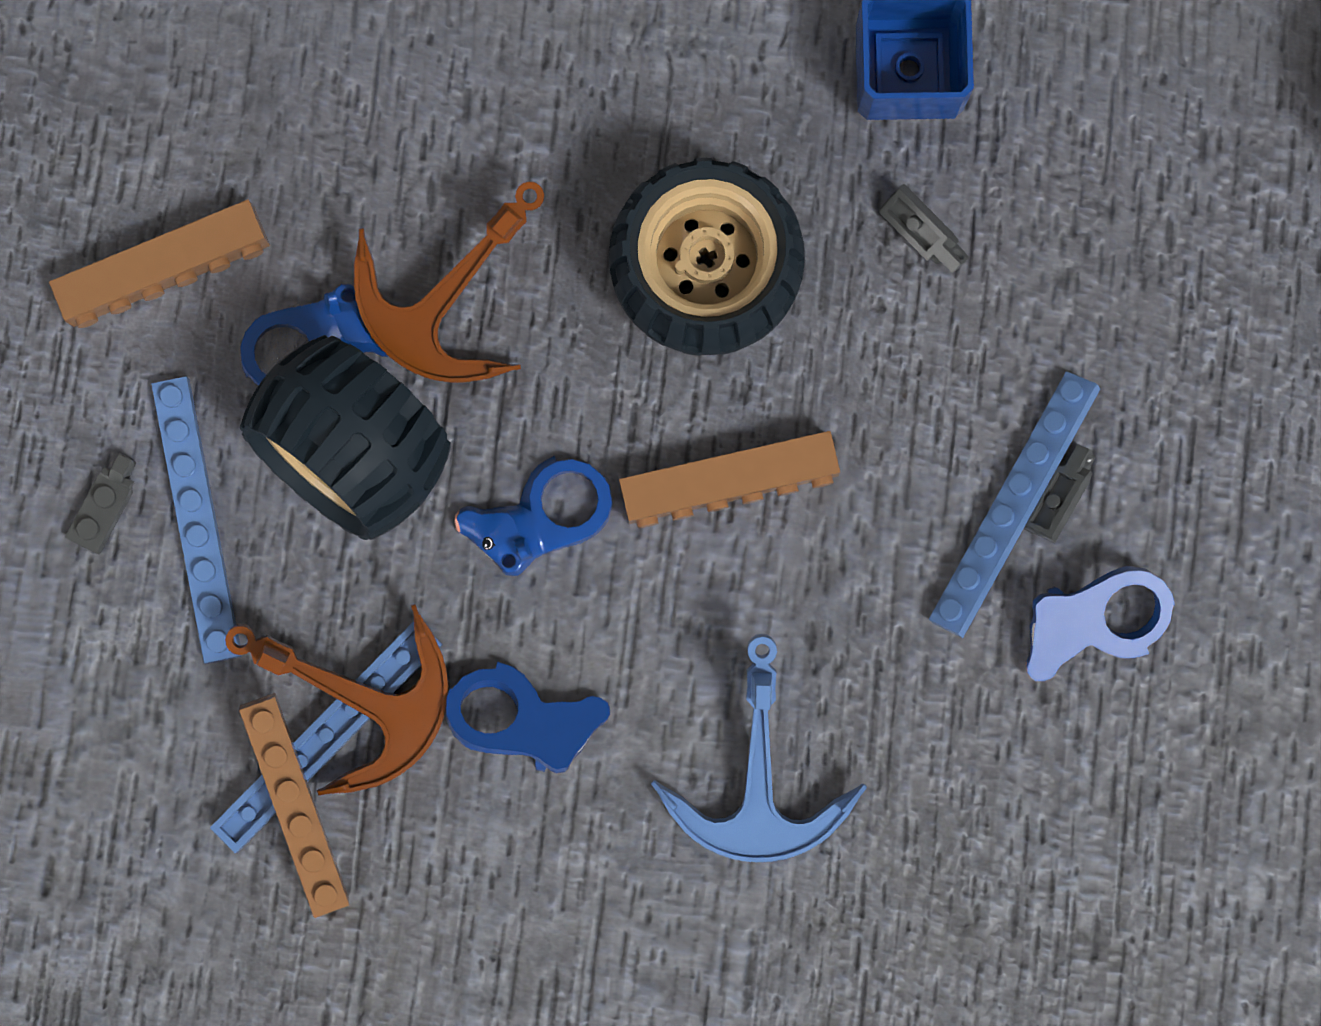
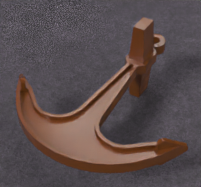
[354,181,544,383]
[225,604,448,795]

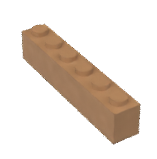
[49,199,270,328]
[619,431,840,528]
[239,693,349,918]

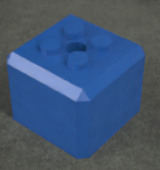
[856,0,974,120]

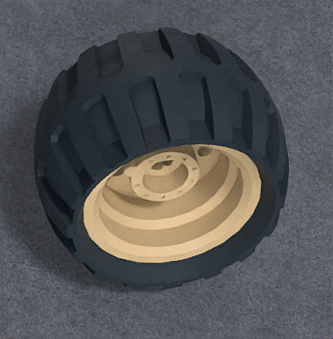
[609,158,805,356]
[240,335,451,540]

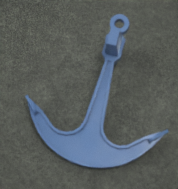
[651,634,867,862]

